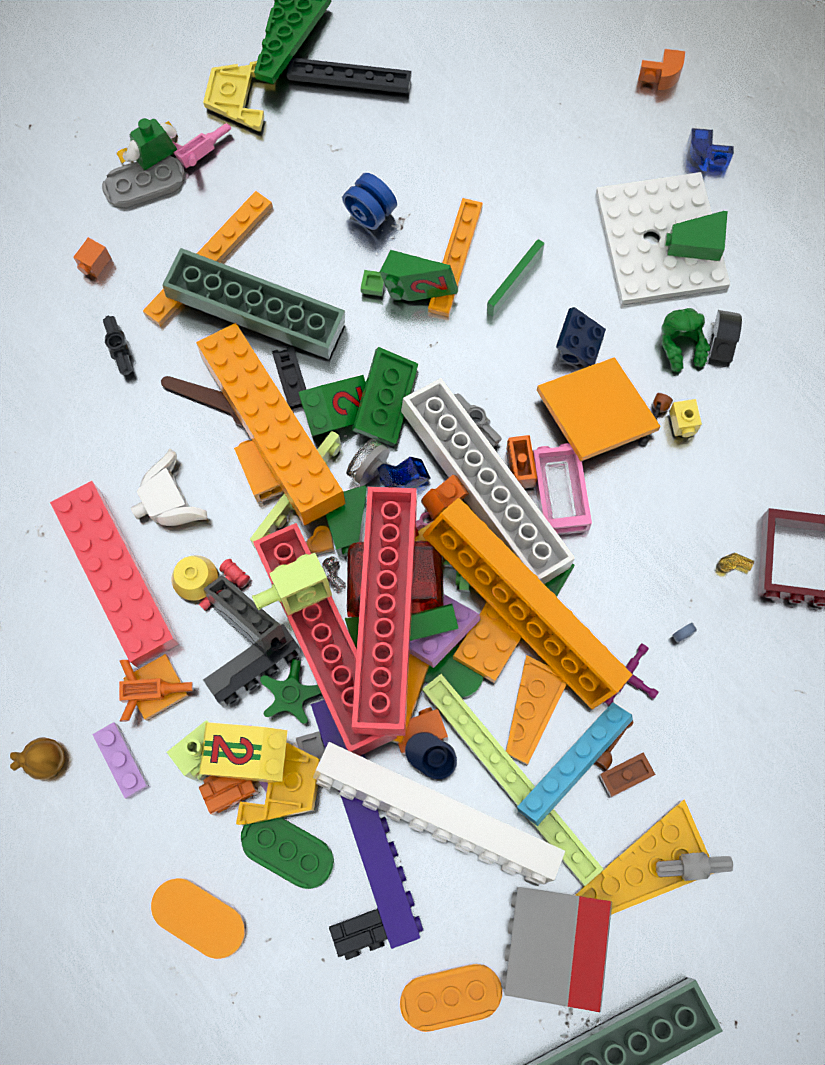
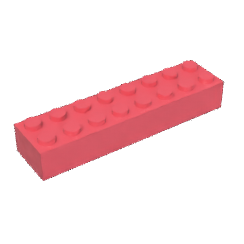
[50,481,179,667]

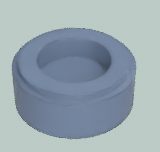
[672,622,697,643]

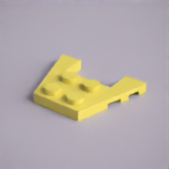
[203,61,265,131]

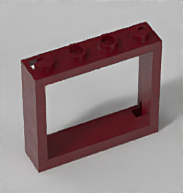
[758,508,825,607]

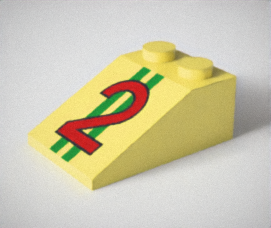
[199,722,288,783]

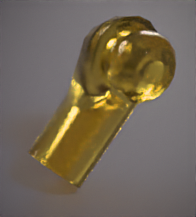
[718,552,754,572]

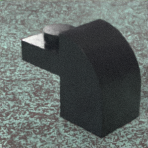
[709,310,742,362]

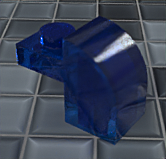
[687,128,734,171]
[377,456,431,488]

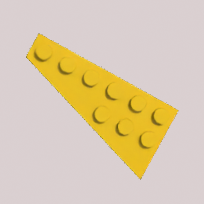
[575,799,714,915]

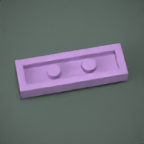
[92,722,149,799]

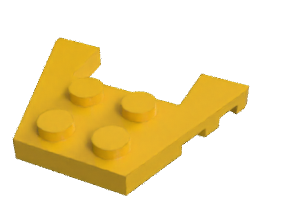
[236,742,321,825]

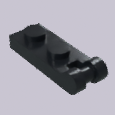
[272,345,307,407]

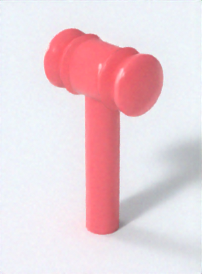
[199,558,250,611]

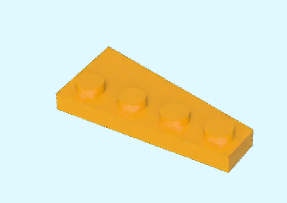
[506,655,567,765]

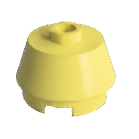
[171,555,218,600]

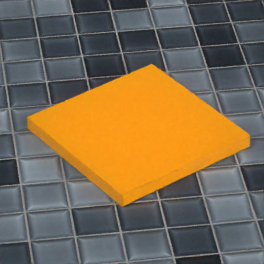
[536,357,661,461]

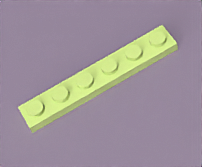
[250,431,341,547]

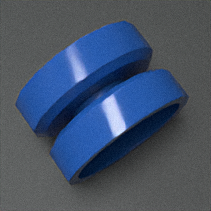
[342,173,397,230]

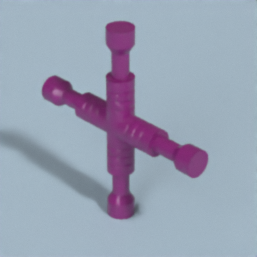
[603,643,659,707]

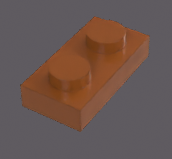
[599,752,656,798]

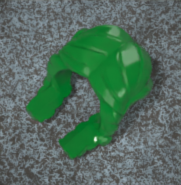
[661,308,710,372]

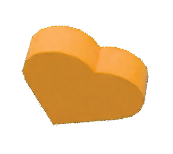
[306,526,335,555]

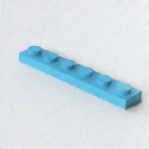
[517,702,633,826]

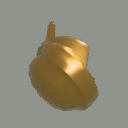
[10,737,65,780]

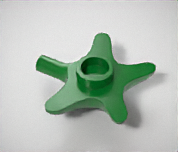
[260,660,321,724]

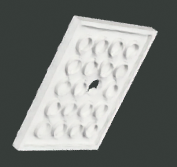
[596,172,730,305]

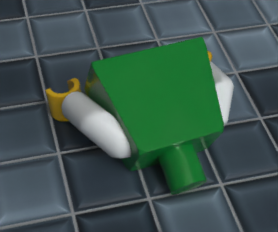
[116,118,177,171]

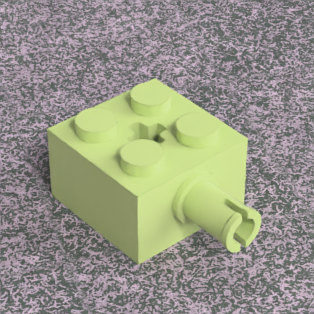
[252,553,332,616]
[167,720,210,780]

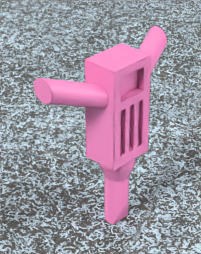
[172,123,231,168]

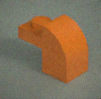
[638,49,685,90]
[421,475,469,521]

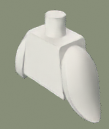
[131,449,207,526]

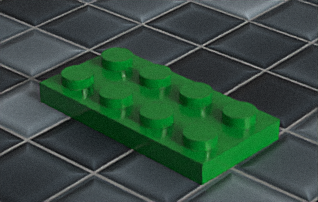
[352,347,418,446]

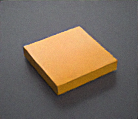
[123,654,189,721]

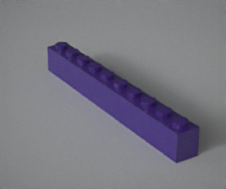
[311,700,424,949]

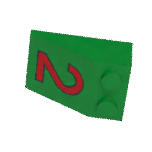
[379,250,458,301]
[298,375,366,437]

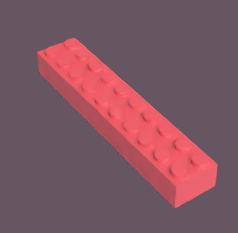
[352,487,417,736]
[253,523,397,756]

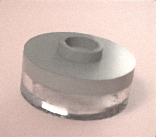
[346,438,390,486]

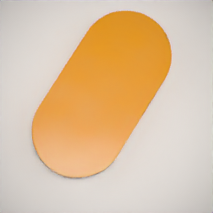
[151,878,245,959]
[400,964,503,1032]

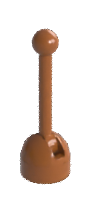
[594,720,634,771]

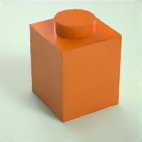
[73,237,111,278]

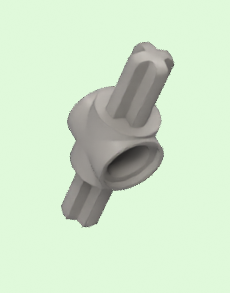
[454,393,502,447]
[656,852,734,881]

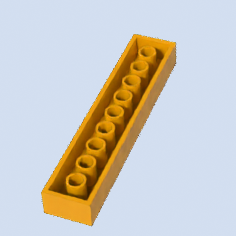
[196,323,346,526]
[422,498,633,709]

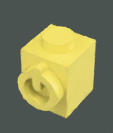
[669,399,702,437]

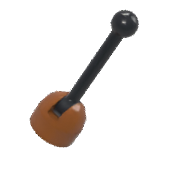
[639,393,673,445]

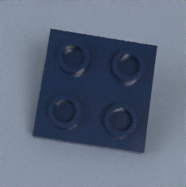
[556,307,606,367]

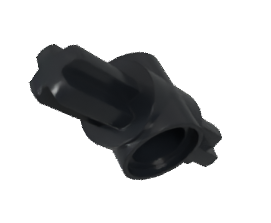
[103,315,132,375]

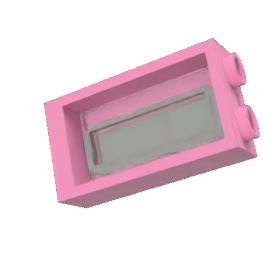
[533,443,592,534]

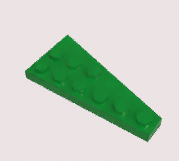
[254,0,332,84]

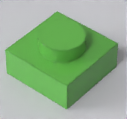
[360,270,385,296]

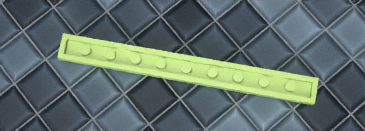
[422,674,604,886]

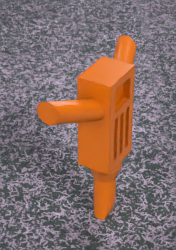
[119,660,193,722]

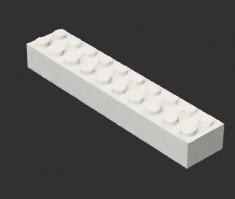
[401,378,575,584]
[313,742,565,886]

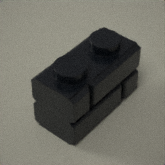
[329,908,388,960]

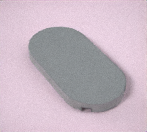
[102,156,185,207]

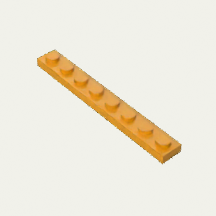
[143,191,273,327]

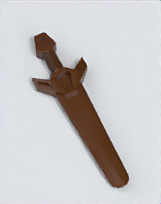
[161,376,243,427]

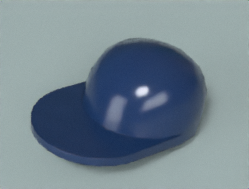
[405,732,457,779]

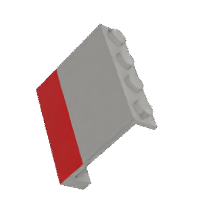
[501,887,612,1012]

